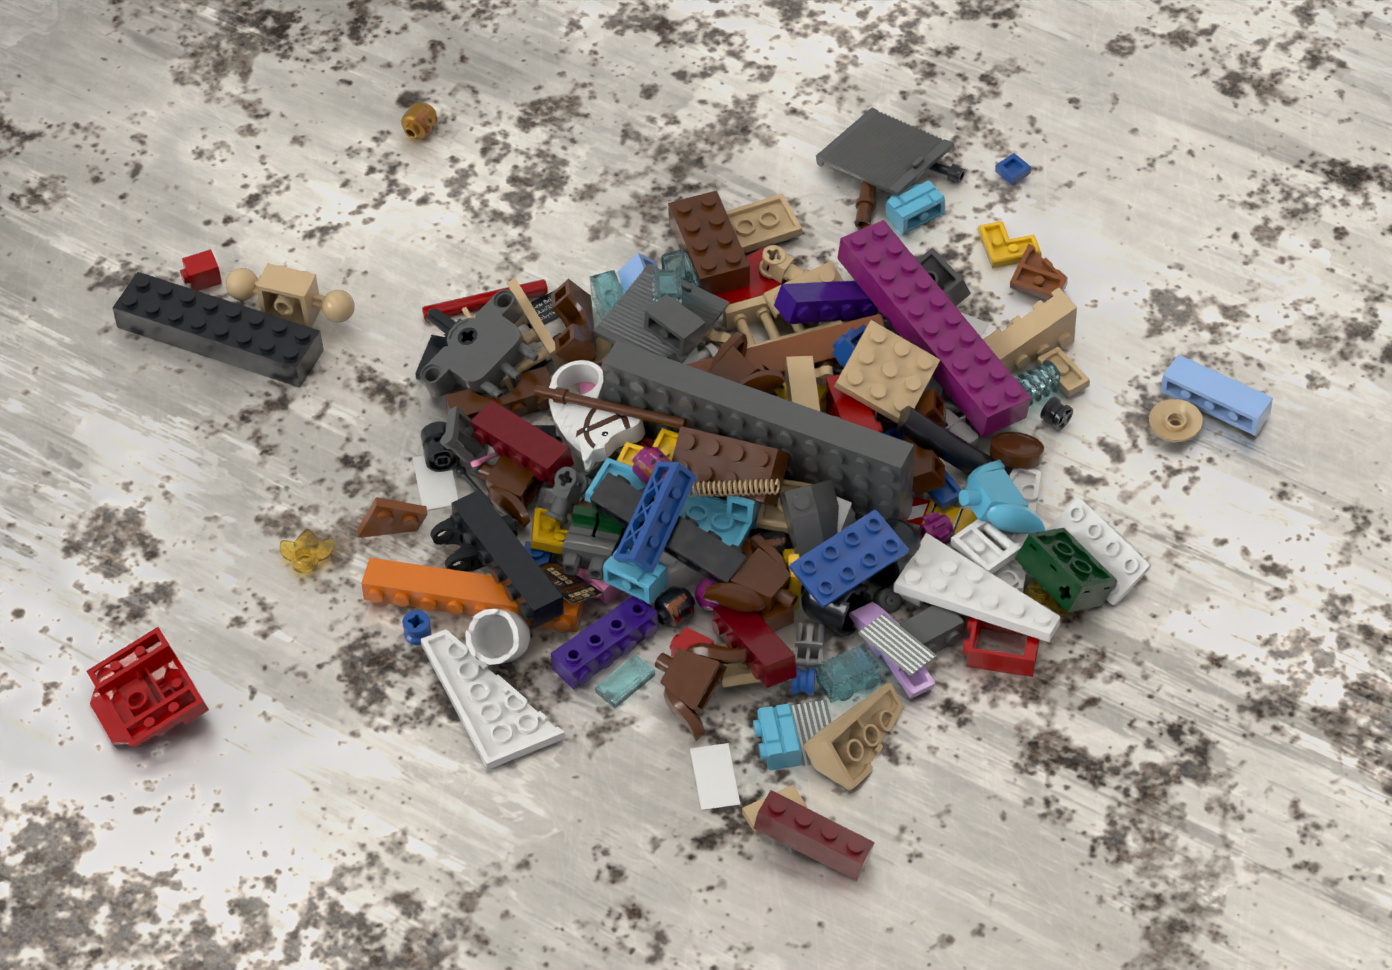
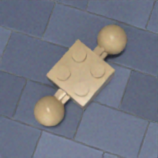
[226,263,355,328]

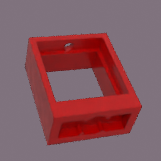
[962,616,1040,677]

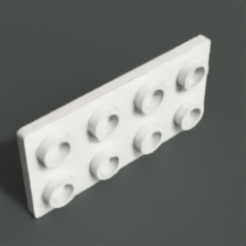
[1047,497,1151,606]

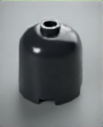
[868,518,921,587]
[801,583,871,636]

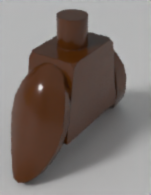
[709,332,785,394]
[478,456,545,528]
[703,533,798,614]
[655,643,748,741]

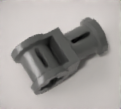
[545,467,589,524]

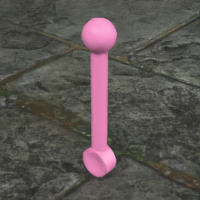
[470,452,500,467]

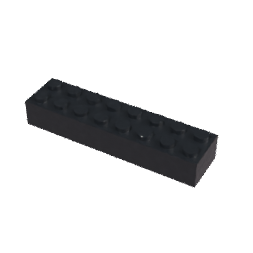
[112,272,324,388]

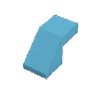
[726,494,761,530]

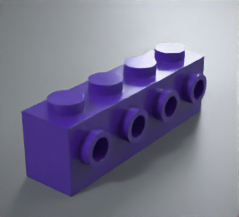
[774,281,878,324]
[551,596,659,690]

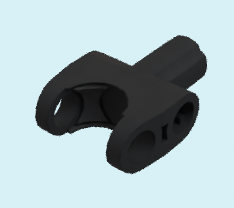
[430,514,518,572]

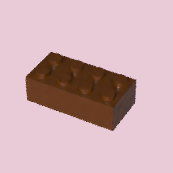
[668,190,750,295]
[671,426,790,507]

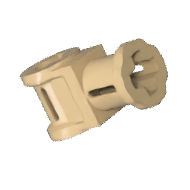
[759,245,810,283]

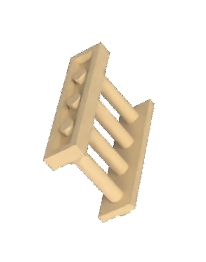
[461,278,566,392]
[723,295,842,348]

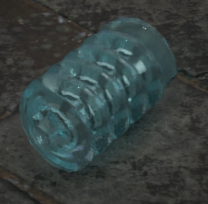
[1015,360,1060,407]

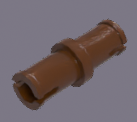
[854,181,877,229]

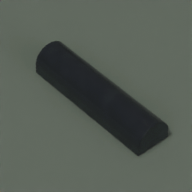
[896,406,995,475]

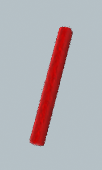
[422,279,548,321]

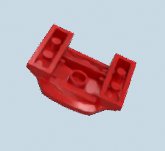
[86,627,209,750]

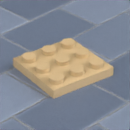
[834,320,940,424]

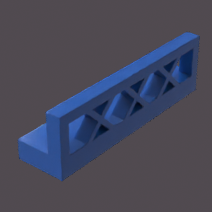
[614,462,697,573]

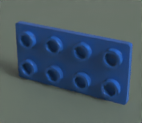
[789,510,909,608]

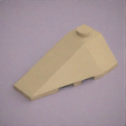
[803,682,904,790]

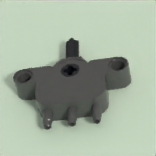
[420,290,539,399]

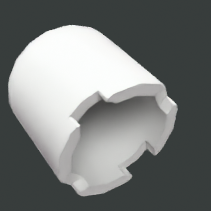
[465,609,530,665]

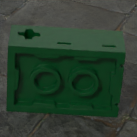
[1015,528,1118,612]

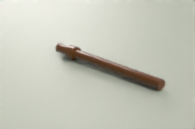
[534,385,687,428]

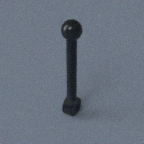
[456,466,493,505]

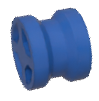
[402,610,432,645]
[791,667,815,696]

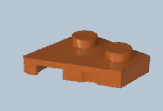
[1010,243,1068,300]
[357,497,428,538]

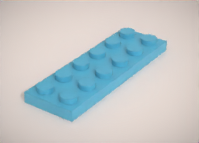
[585,458,758,548]

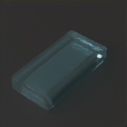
[595,654,655,708]

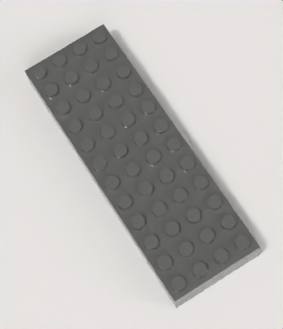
[602,340,914,522]

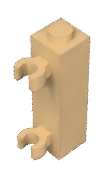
[784,356,839,418]

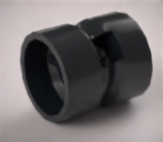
[420,421,460,472]

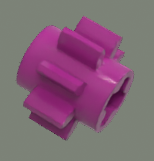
[919,511,953,544]

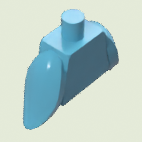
[959,459,1045,534]

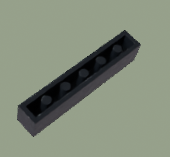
[590,472,747,584]
[450,489,564,628]

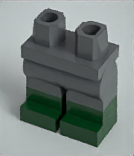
[562,505,626,580]

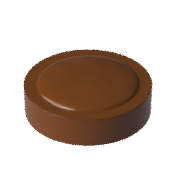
[989,432,1044,469]

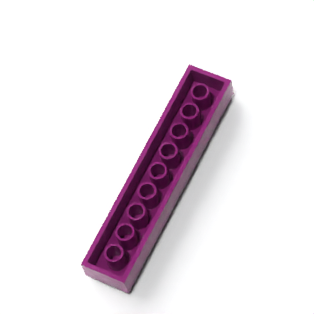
[837,220,1031,437]

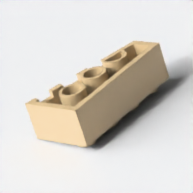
[983,288,1077,373]

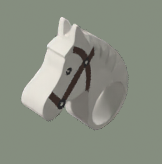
[549,360,645,472]

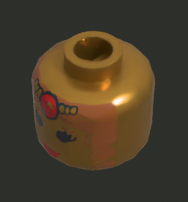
[401,103,438,139]

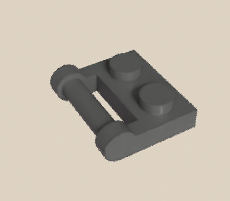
[440,406,488,475]

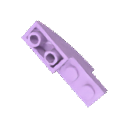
[849,602,936,699]

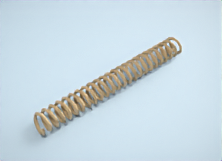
[654,478,780,499]

